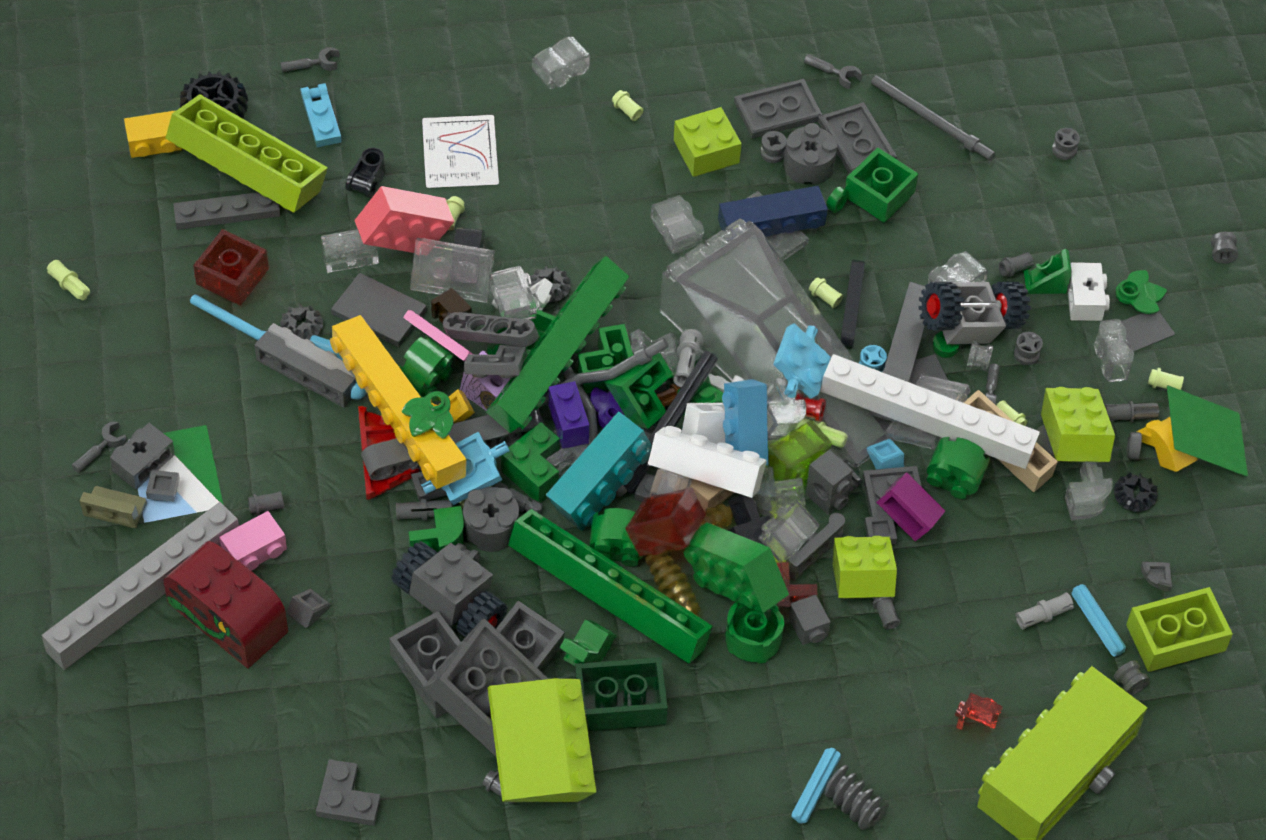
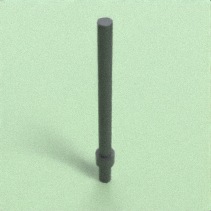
[871,75,995,161]

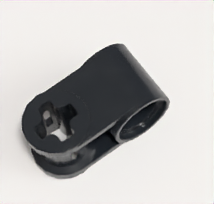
[346,147,386,198]

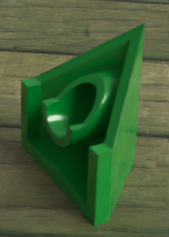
[1024,248,1072,294]

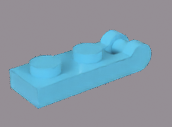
[300,83,342,147]

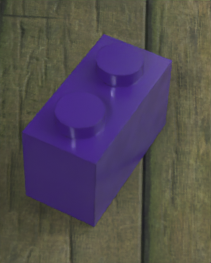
[549,381,589,449]

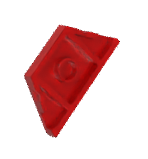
[358,406,419,500]

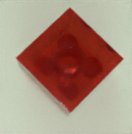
[193,229,269,306]
[625,487,706,556]

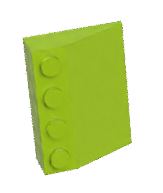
[487,678,596,802]

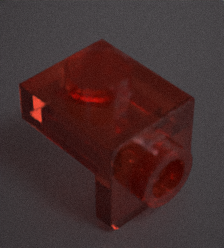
[955,693,1003,730]

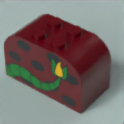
[164,541,288,669]

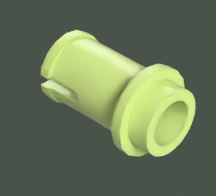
[612,90,644,121]
[446,196,465,231]
[809,277,843,309]
[1148,368,1184,390]
[996,400,1028,426]

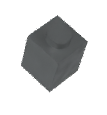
[788,595,830,645]

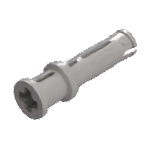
[674,329,704,387]

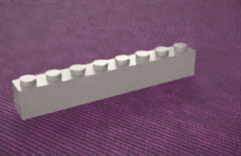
[41,502,239,670]

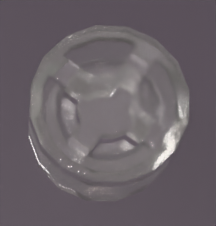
[967,341,993,371]

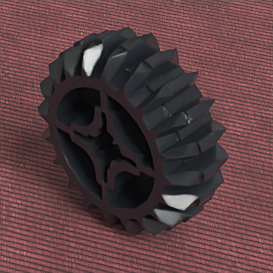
[179,70,248,119]

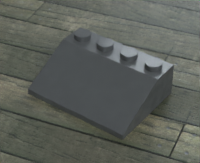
[423,619,548,756]

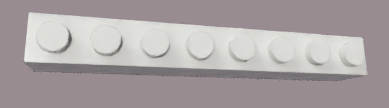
[820,354,1040,469]

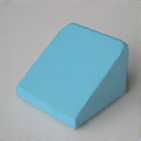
[867,439,904,470]

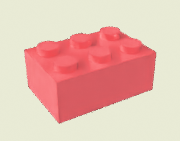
[355,186,454,255]

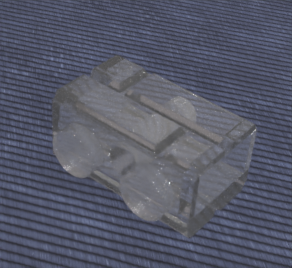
[321,229,379,273]

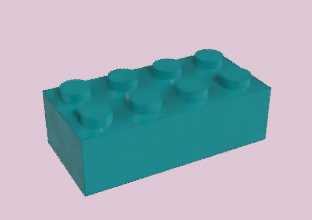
[546,411,652,531]

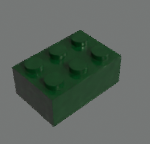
[575,657,668,731]

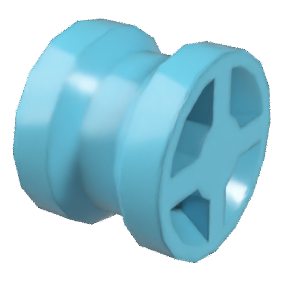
[859,345,887,373]

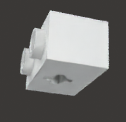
[1067,263,1110,321]

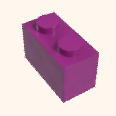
[876,472,945,541]

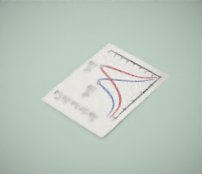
[422,115,499,188]

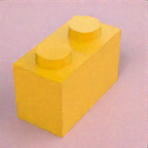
[124,111,182,158]

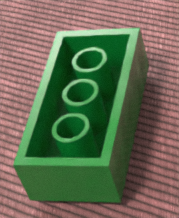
[681,522,789,613]

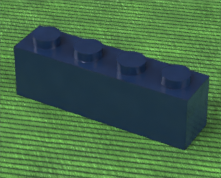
[718,186,828,244]

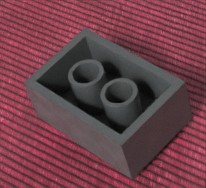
[389,611,461,718]

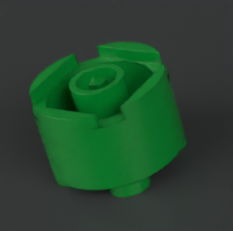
[398,335,455,397]
[926,437,990,499]
[589,508,648,567]
[725,602,784,664]

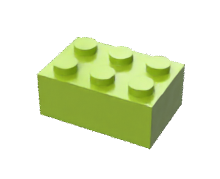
[1041,387,1115,462]
[1126,587,1233,672]

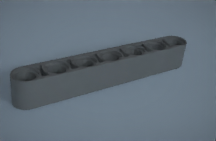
[871,282,926,422]
[361,409,546,481]

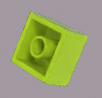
[673,107,741,177]
[833,536,897,598]

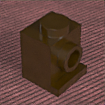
[431,288,472,324]

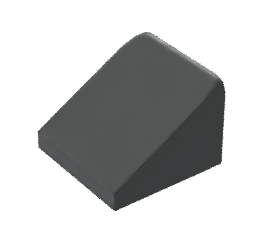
[287,589,331,628]

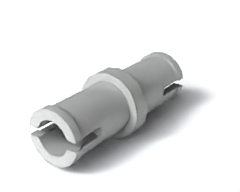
[1015,592,1074,630]

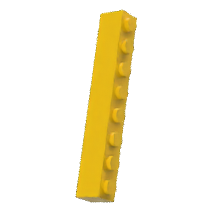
[330,315,466,489]

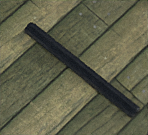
[624,351,718,494]

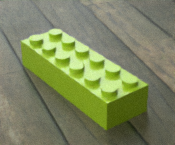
[166,94,328,212]

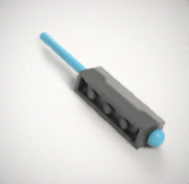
[190,294,367,408]

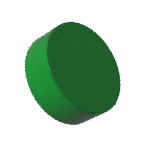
[826,186,849,213]
[932,331,960,358]

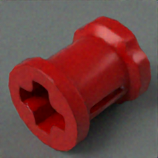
[793,393,826,422]

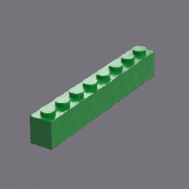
[486,256,629,433]
[508,509,713,664]

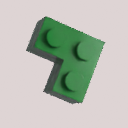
[578,324,633,394]
[605,353,673,429]
[501,422,560,503]

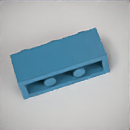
[722,379,768,465]

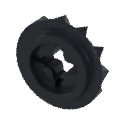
[1114,472,1158,512]

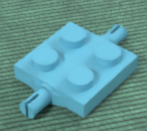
[773,323,831,399]
[421,432,510,505]

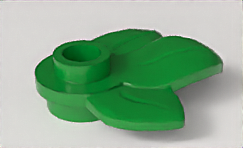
[1115,270,1167,314]
[402,391,454,439]

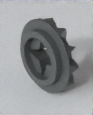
[529,266,570,302]
[280,304,323,340]

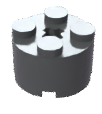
[784,123,837,185]
[463,487,519,552]

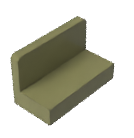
[79,486,147,528]

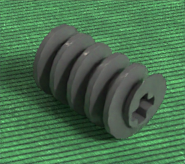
[825,765,889,830]

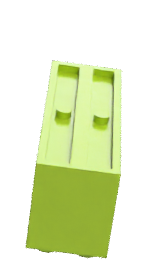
[977,666,1147,840]

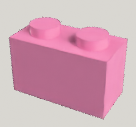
[219,511,287,571]

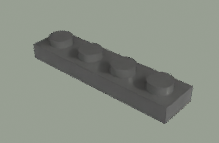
[173,192,280,230]

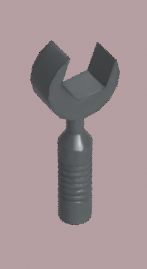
[280,47,340,72]
[804,54,862,89]
[985,364,1000,404]
[71,421,127,473]

